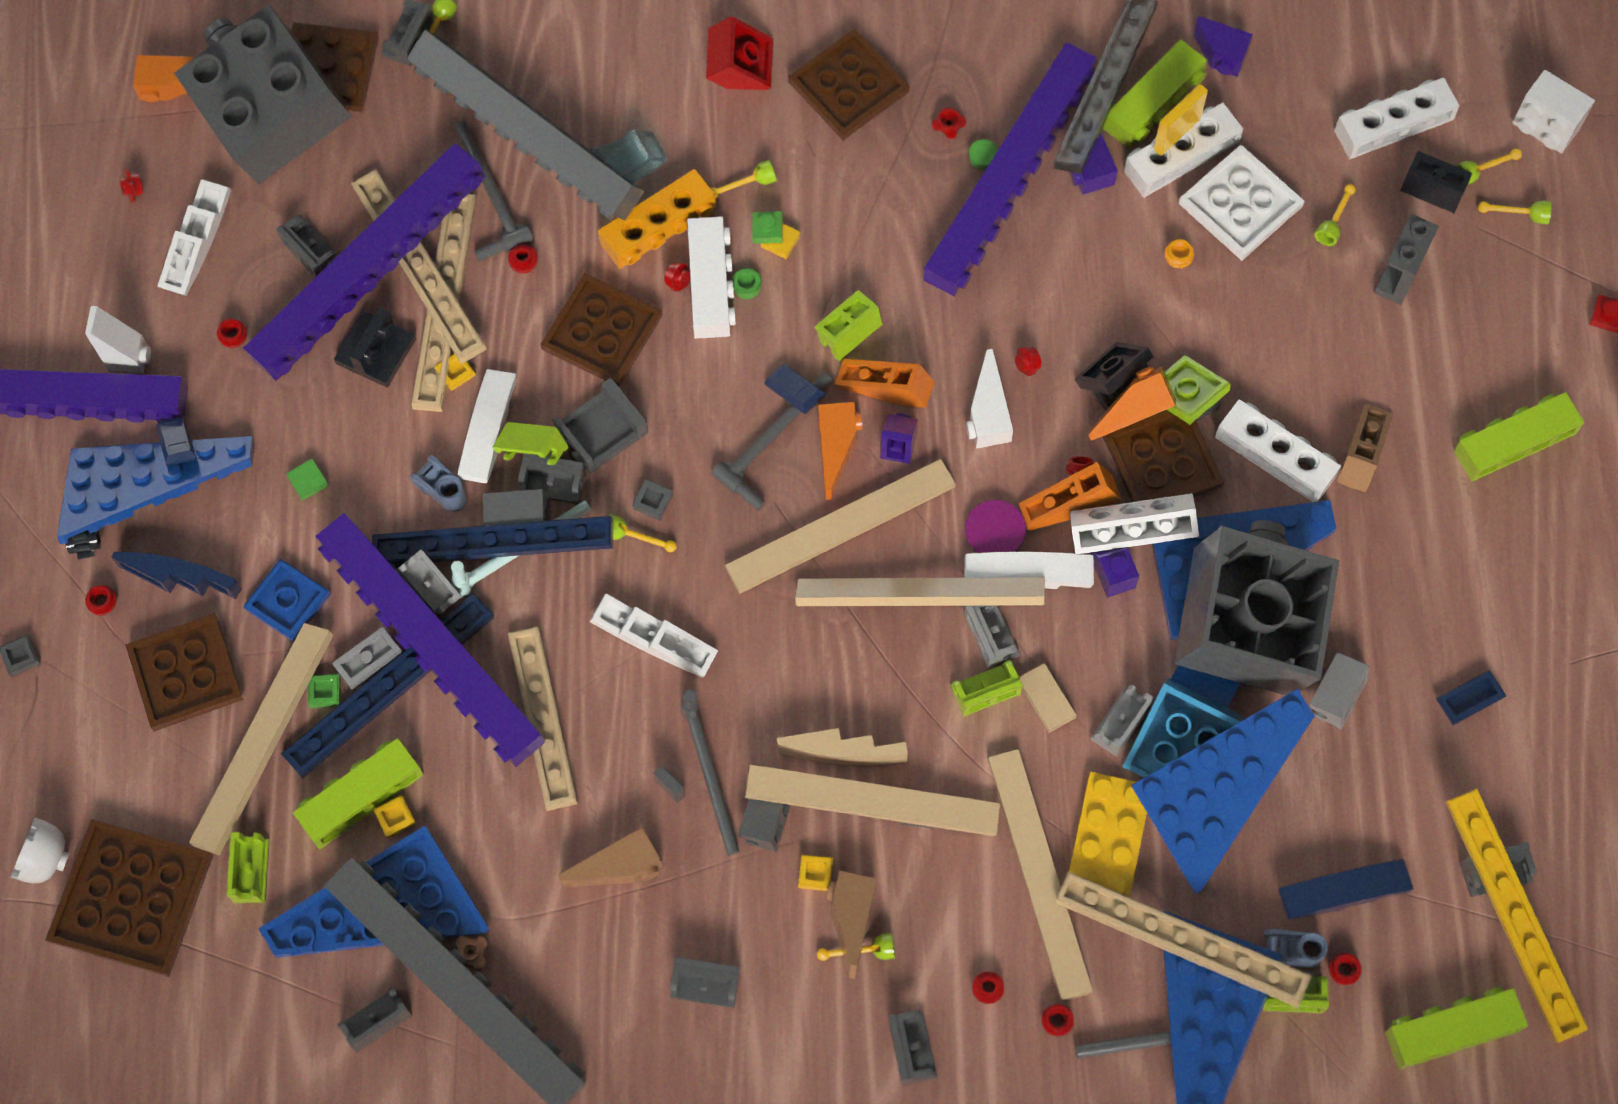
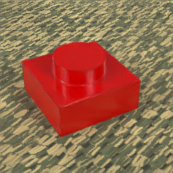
[1589,294,1618,333]

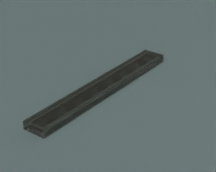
[1053,0,1158,174]

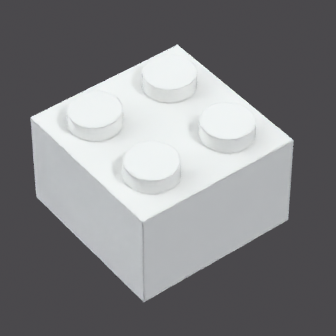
[1513,70,1595,154]

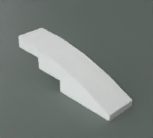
[157,179,232,296]
[457,369,516,483]
[964,552,1094,589]
[589,594,718,678]

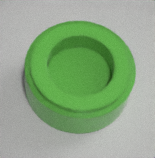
[969,139,998,170]
[732,268,762,299]

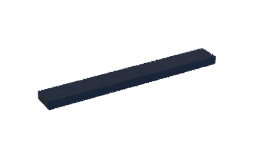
[372,516,613,565]
[281,593,494,779]

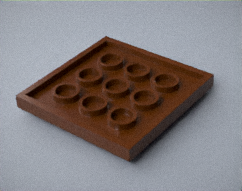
[45,819,213,977]

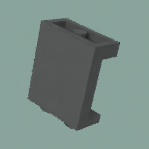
[1374,214,1439,305]
[552,378,648,474]

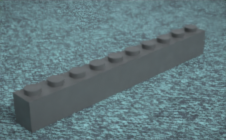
[407,30,644,220]
[324,857,587,1104]

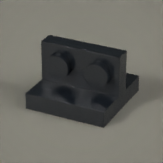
[334,307,416,388]
[1075,342,1154,412]

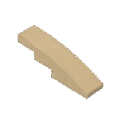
[777,728,908,766]

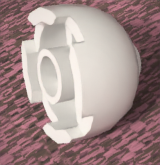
[11,817,69,883]

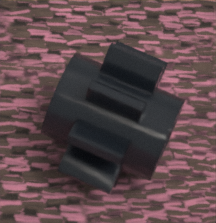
[66,530,102,560]

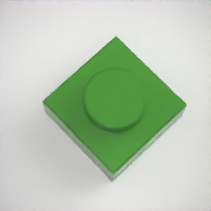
[752,211,783,244]

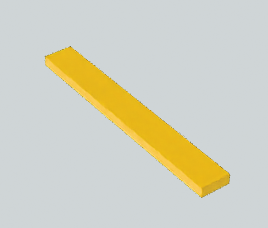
[1445,788,1589,1043]

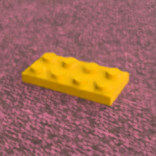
[1069,771,1147,898]

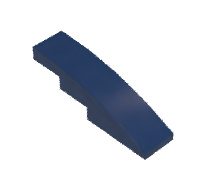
[111,552,242,600]
[1278,859,1414,920]

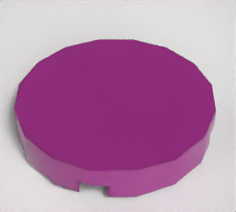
[965,500,1026,553]

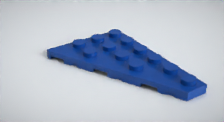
[57,436,254,544]
[1152,500,1336,640]
[1131,688,1314,894]
[259,826,490,958]
[1163,911,1283,1104]

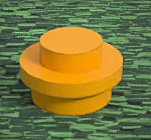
[1164,239,1194,268]

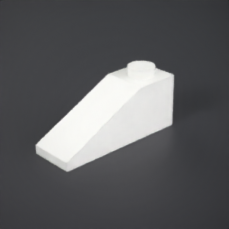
[85,306,151,374]
[966,349,1013,449]

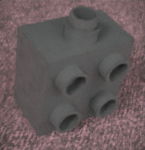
[174,4,352,184]
[1174,520,1339,695]

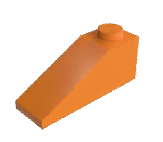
[133,55,195,102]
[834,359,935,408]
[1088,366,1177,441]
[818,402,862,500]
[1018,462,1122,531]

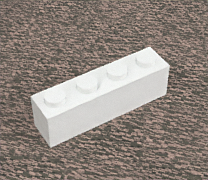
[687,217,735,339]

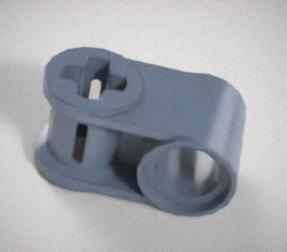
[409,455,467,511]
[1264,929,1328,968]

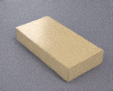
[1019,663,1077,733]

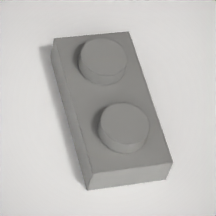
[332,626,402,690]

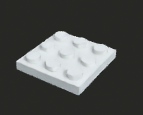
[1178,145,1305,261]

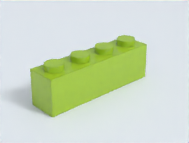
[1103,39,1207,149]
[1454,392,1584,482]
[293,738,423,850]
[1385,986,1529,1070]

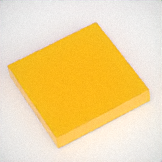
[1154,84,1208,156]

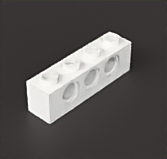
[1334,77,1460,159]
[1124,103,1243,198]
[1215,399,1341,502]
[1070,494,1199,554]

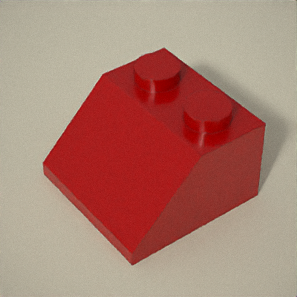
[706,16,774,90]

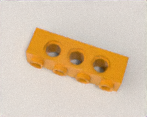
[598,169,716,269]

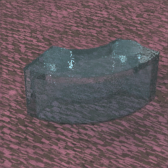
[590,129,668,182]

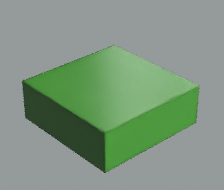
[286,459,329,501]
[308,674,341,708]

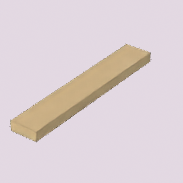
[508,626,577,811]

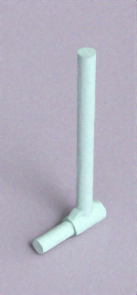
[451,500,591,598]

